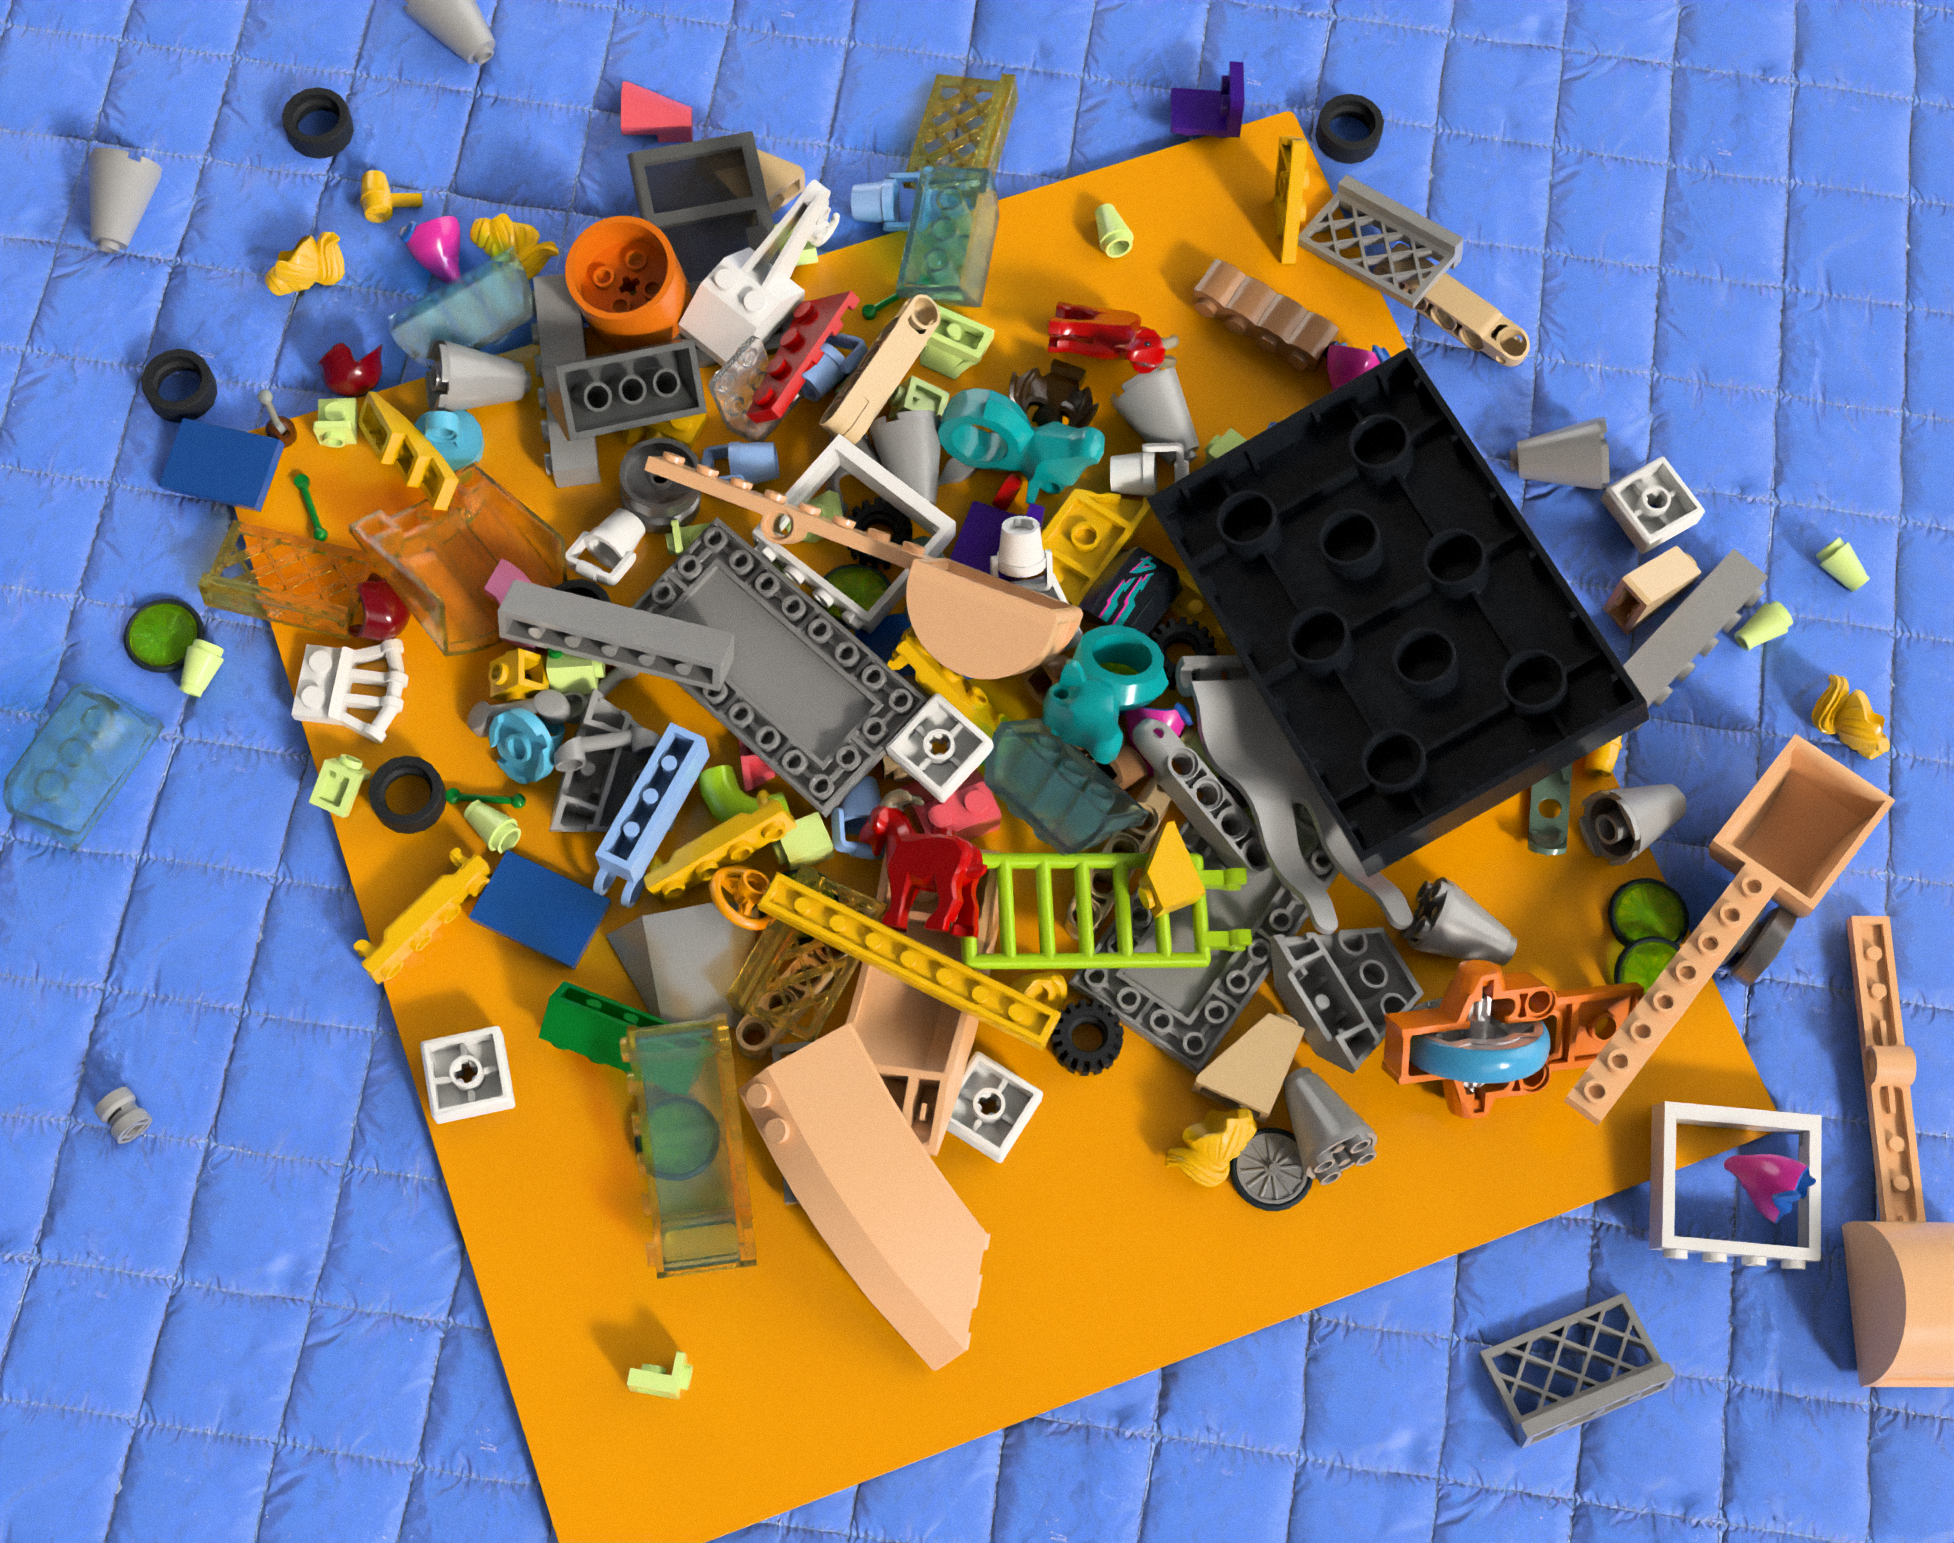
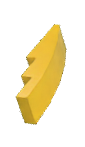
[357,391,459,511]

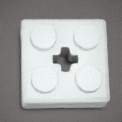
[1601,456,1705,554]
[885,693,994,802]
[420,1026,515,1124]
[946,1051,1043,1163]

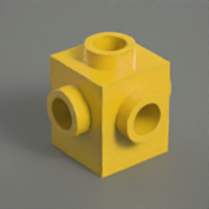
[488,648,549,703]

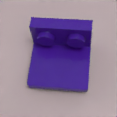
[1170,61,1245,138]
[950,501,1045,582]

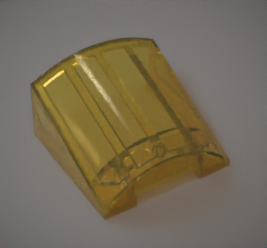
[348,463,568,656]

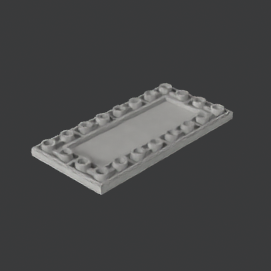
[631,517,928,818]
[1068,775,1340,1076]

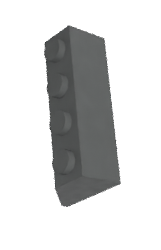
[541,339,707,441]

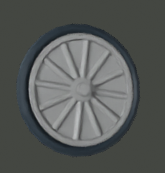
[1230,1127,1313,1211]

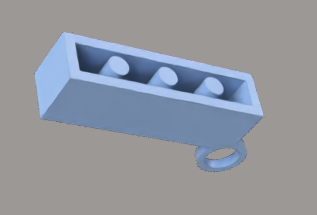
[593,722,710,908]

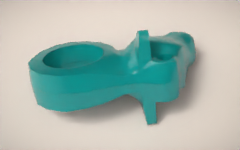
[938,388,1105,504]
[1042,625,1169,764]

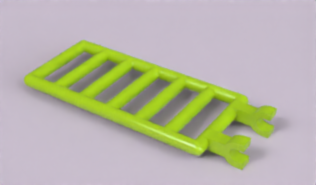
[961,853,1252,970]

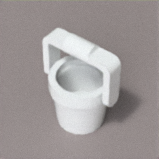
[1110,442,1189,498]
[565,508,645,586]
[990,516,1053,592]

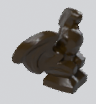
[1008,359,1099,428]

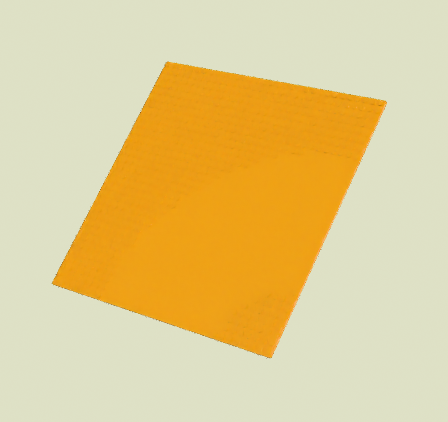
[234,111,1777,1543]

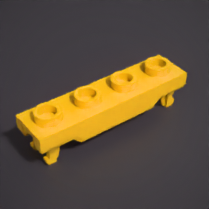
[887,625,1017,756]
[643,789,797,904]
[353,848,492,985]

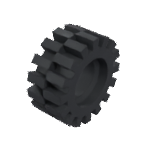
[847,497,913,570]
[1150,617,1216,691]
[1050,999,1124,1076]

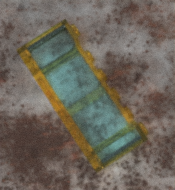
[620,1013,757,1279]

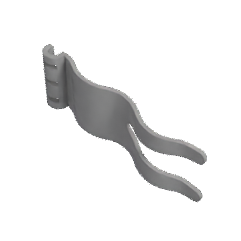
[1175,655,1413,935]

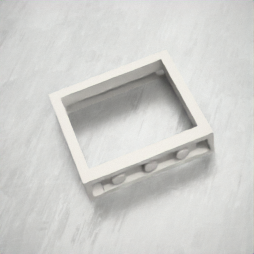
[752,434,956,634]
[1649,1101,1822,1270]

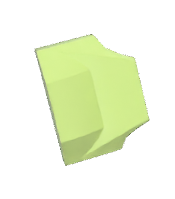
[920,305,994,380]

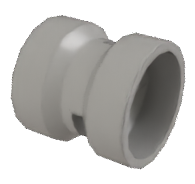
[94,1087,152,1144]

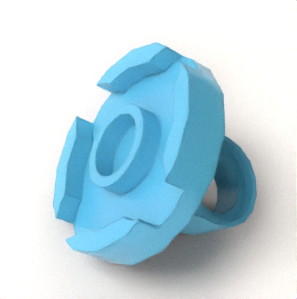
[414,409,485,477]
[489,708,565,784]

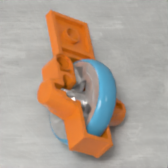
[1381,959,1644,1119]

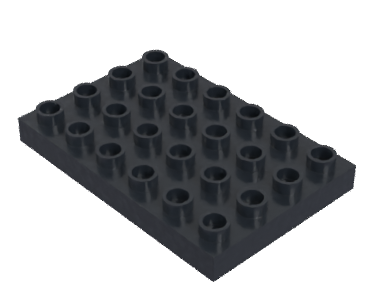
[1147,347,1649,877]

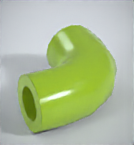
[697,765,790,823]

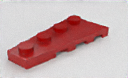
[746,290,860,424]

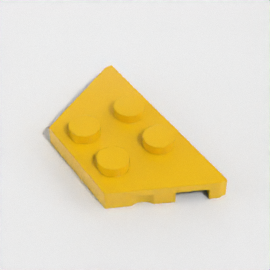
[1274,136,1309,264]
[1041,489,1152,607]

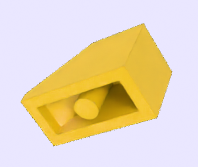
[1138,820,1206,918]

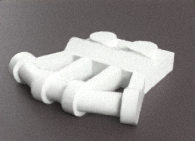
[291,639,409,744]

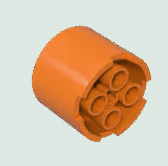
[565,216,692,350]

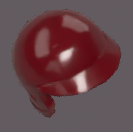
[317,343,382,398]
[348,573,411,641]

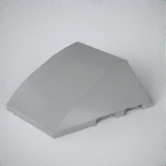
[549,688,677,832]
[606,902,760,1034]
[1270,927,1424,1074]

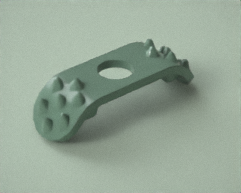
[1528,763,1572,857]

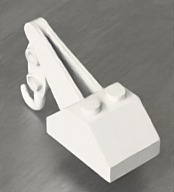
[678,180,840,376]

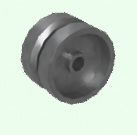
[619,437,702,534]
[1720,904,1797,987]

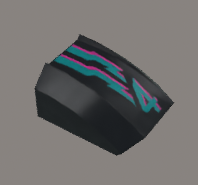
[1077,546,1183,638]

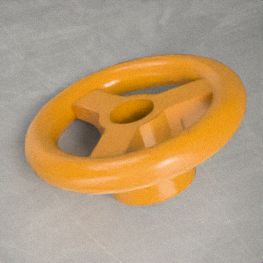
[709,865,778,930]

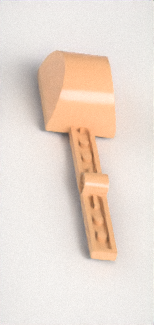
[644,451,1083,679]
[1564,734,1895,1126]
[1842,916,1954,1387]

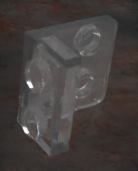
[708,335,805,442]

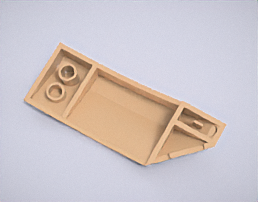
[846,848,1001,1156]
[737,1023,991,1371]

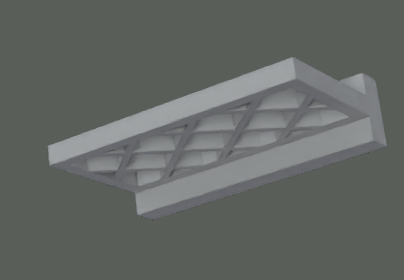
[1298,174,1463,310]
[1478,1292,1675,1449]

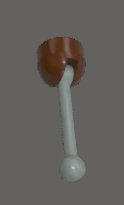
[257,389,297,448]

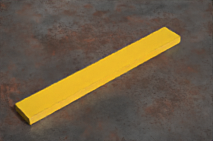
[757,872,1061,1051]

